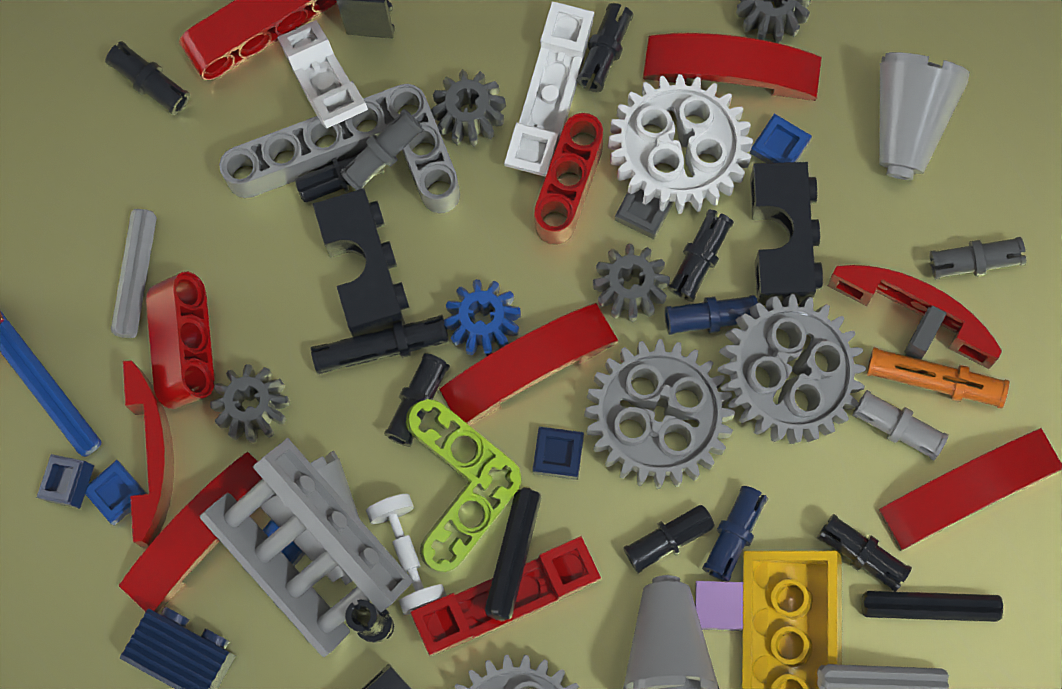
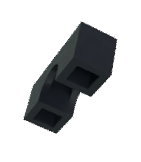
[750,162,823,305]
[313,189,410,337]

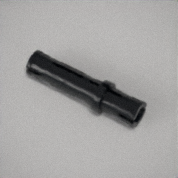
[311,315,449,375]
[345,599,395,643]

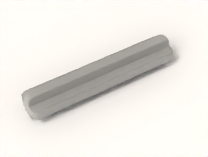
[111,209,157,338]
[817,664,949,689]

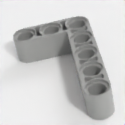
[219,84,460,213]

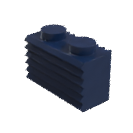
[120,606,236,689]

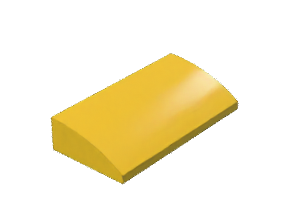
[742,551,842,689]

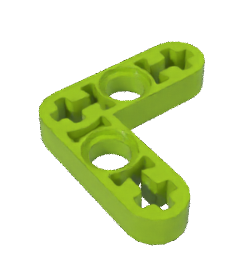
[406,399,521,572]

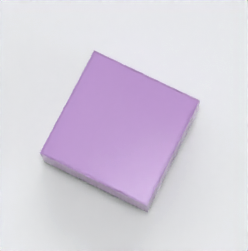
[695,581,743,631]

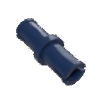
[665,295,758,335]
[702,486,768,582]

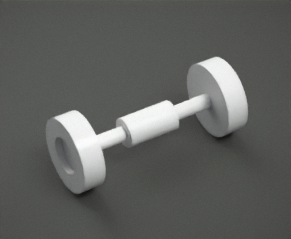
[366,493,447,615]

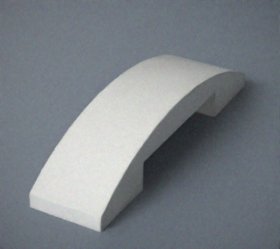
[504,1,594,177]
[277,20,368,128]

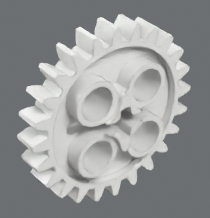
[608,74,753,214]

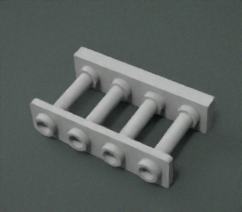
[200,438,414,657]

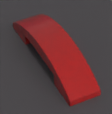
[643,33,822,101]
[827,265,1002,369]
[439,303,619,425]
[123,360,174,549]
[878,428,1062,551]
[119,451,263,613]
[410,536,601,656]

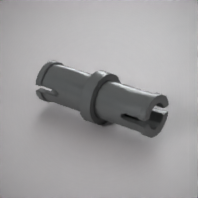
[340,109,424,190]
[929,237,1026,280]

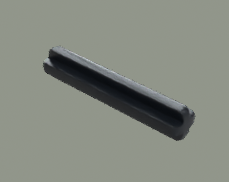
[485,487,542,621]
[862,591,1003,622]

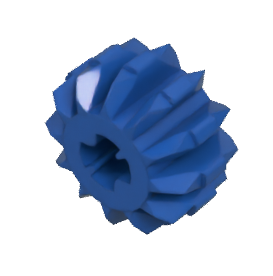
[444,279,521,357]

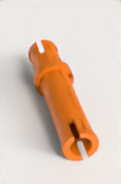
[867,347,1010,409]

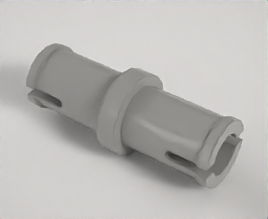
[852,390,948,461]

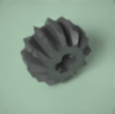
[736,0,811,43]
[431,69,506,147]
[593,243,670,322]
[210,364,290,443]

